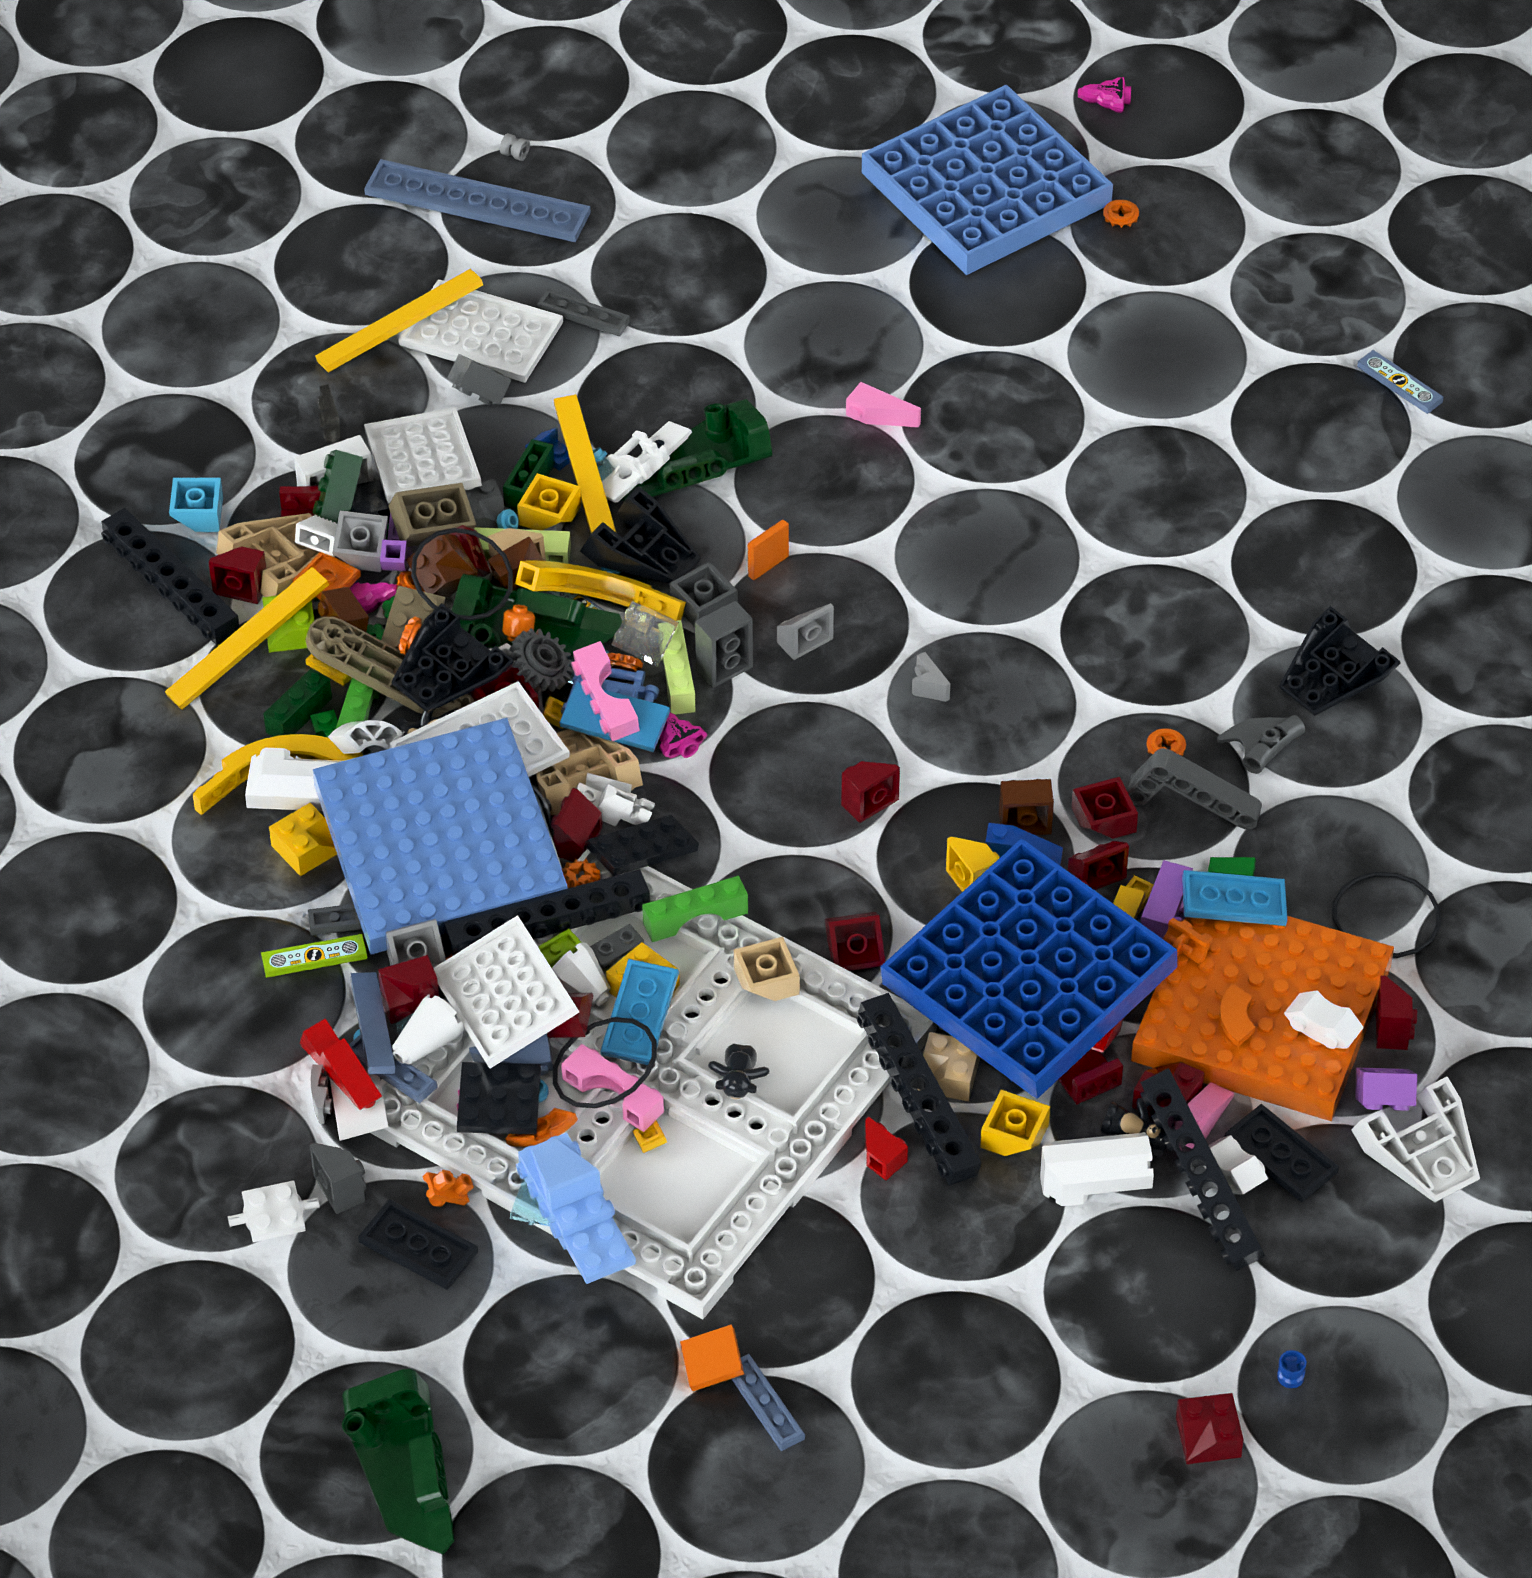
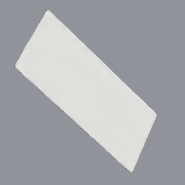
[329,1067,388,1141]

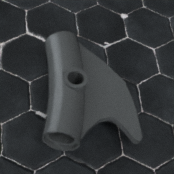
[1217,715,1305,774]

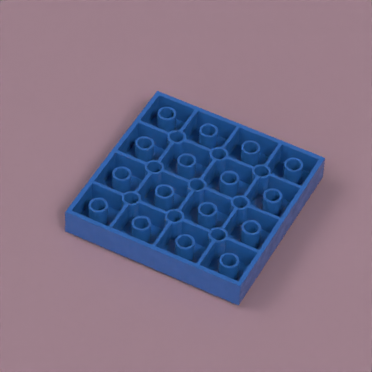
[881,838,1177,1099]

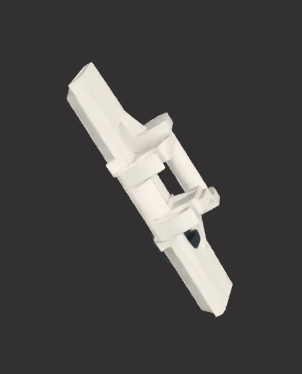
[602,421,692,503]

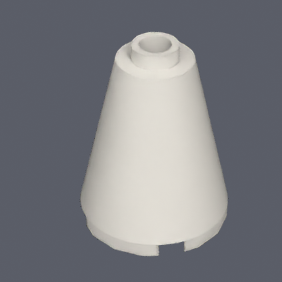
[392,995,464,1065]

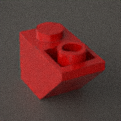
[865,1117,908,1180]

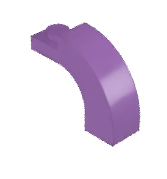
[380,513,413,571]

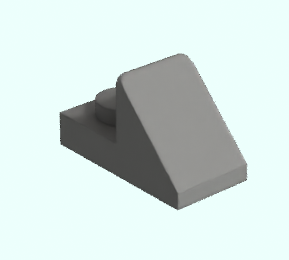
[912,652,950,702]

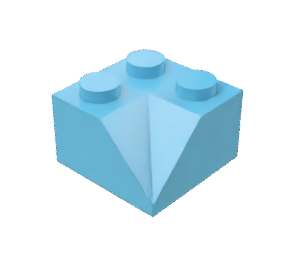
[169,478,223,532]

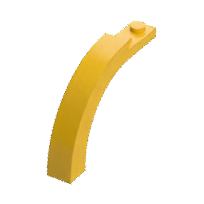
[515,560,686,622]
[193,734,363,815]

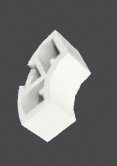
[328,720,404,754]
[1284,990,1364,1049]
[1204,1135,1268,1195]

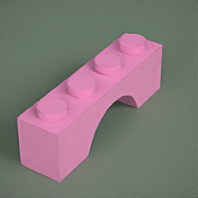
[571,641,640,742]
[562,1044,664,1132]

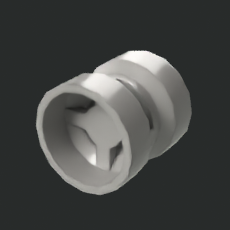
[500,133,530,161]

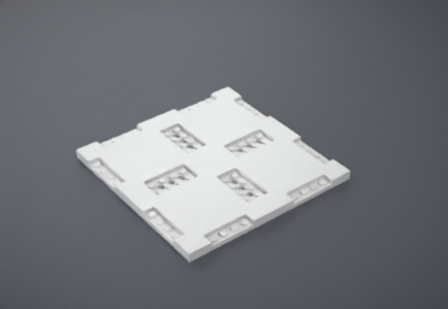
[370,849,937,1319]

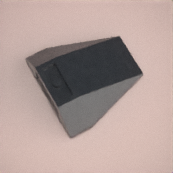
[392,603,514,713]
[1279,606,1401,716]

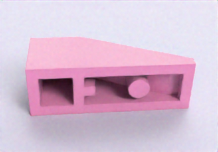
[846,382,921,427]
[1175,1082,1234,1149]

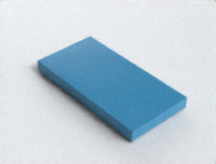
[560,682,670,752]
[1182,870,1287,926]
[600,959,679,1065]

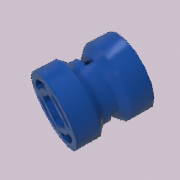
[1277,1350,1307,1388]

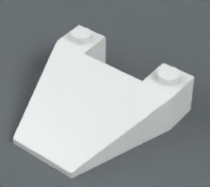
[1351,1077,1480,1202]

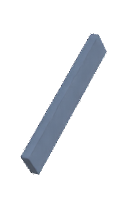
[350,972,395,1074]

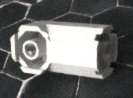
[245,748,341,811]
[1040,1132,1154,1206]

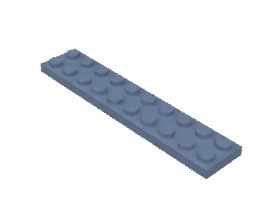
[364,159,591,242]

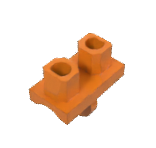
[1163,918,1213,964]
[422,1170,474,1207]

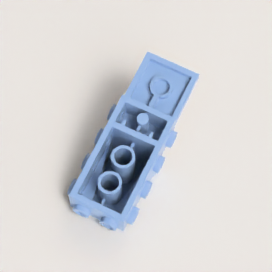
[516,1133,636,1284]

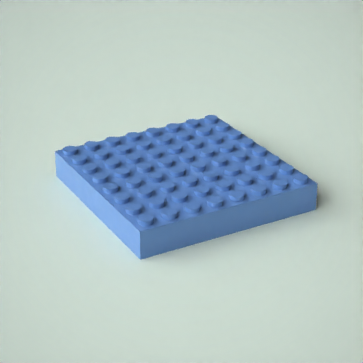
[862,85,1113,275]
[313,718,568,954]

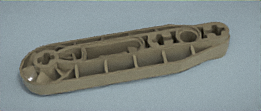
[305,617,475,717]

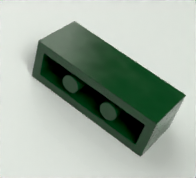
[503,439,554,510]
[313,450,363,524]
[263,669,332,737]

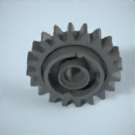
[509,628,574,692]

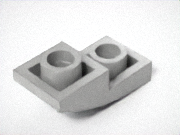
[310,1064,333,1124]

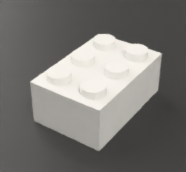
[294,435,374,486]

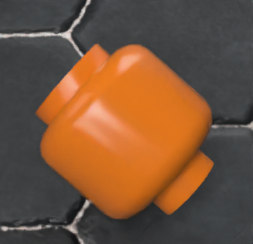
[502,605,535,641]

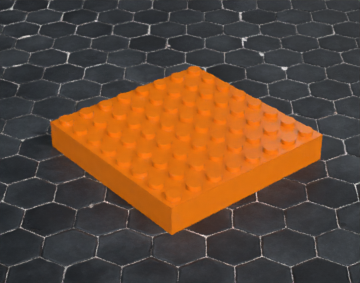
[1131,916,1394,1122]

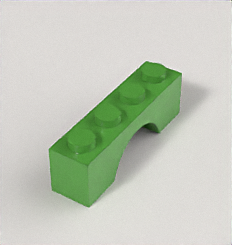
[336,678,380,752]
[642,876,748,942]

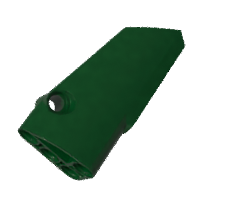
[621,399,772,501]
[451,574,626,656]
[342,1369,455,1555]

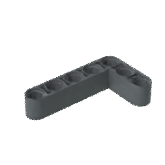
[1127,748,1262,830]

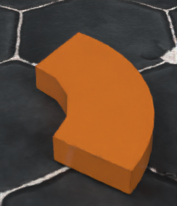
[1220,983,1256,1047]
[505,1108,578,1147]

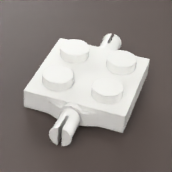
[228,1180,320,1242]

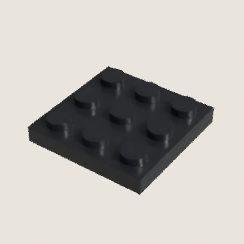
[457,1062,541,1134]

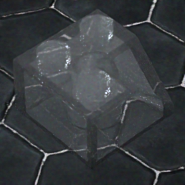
[611,601,679,667]

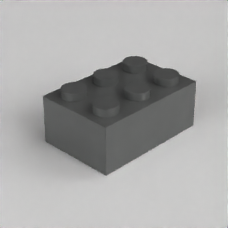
[695,601,753,688]

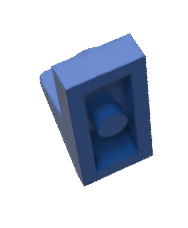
[525,428,570,471]

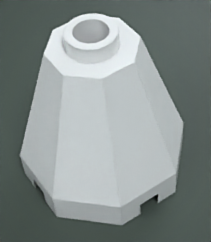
[552,942,611,1007]

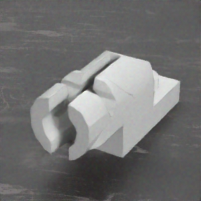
[576,782,655,826]

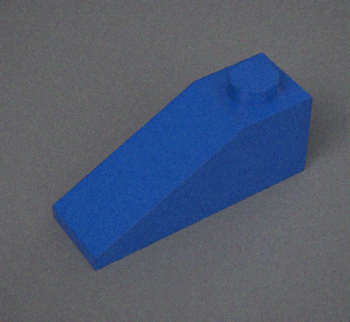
[985,823,1063,865]

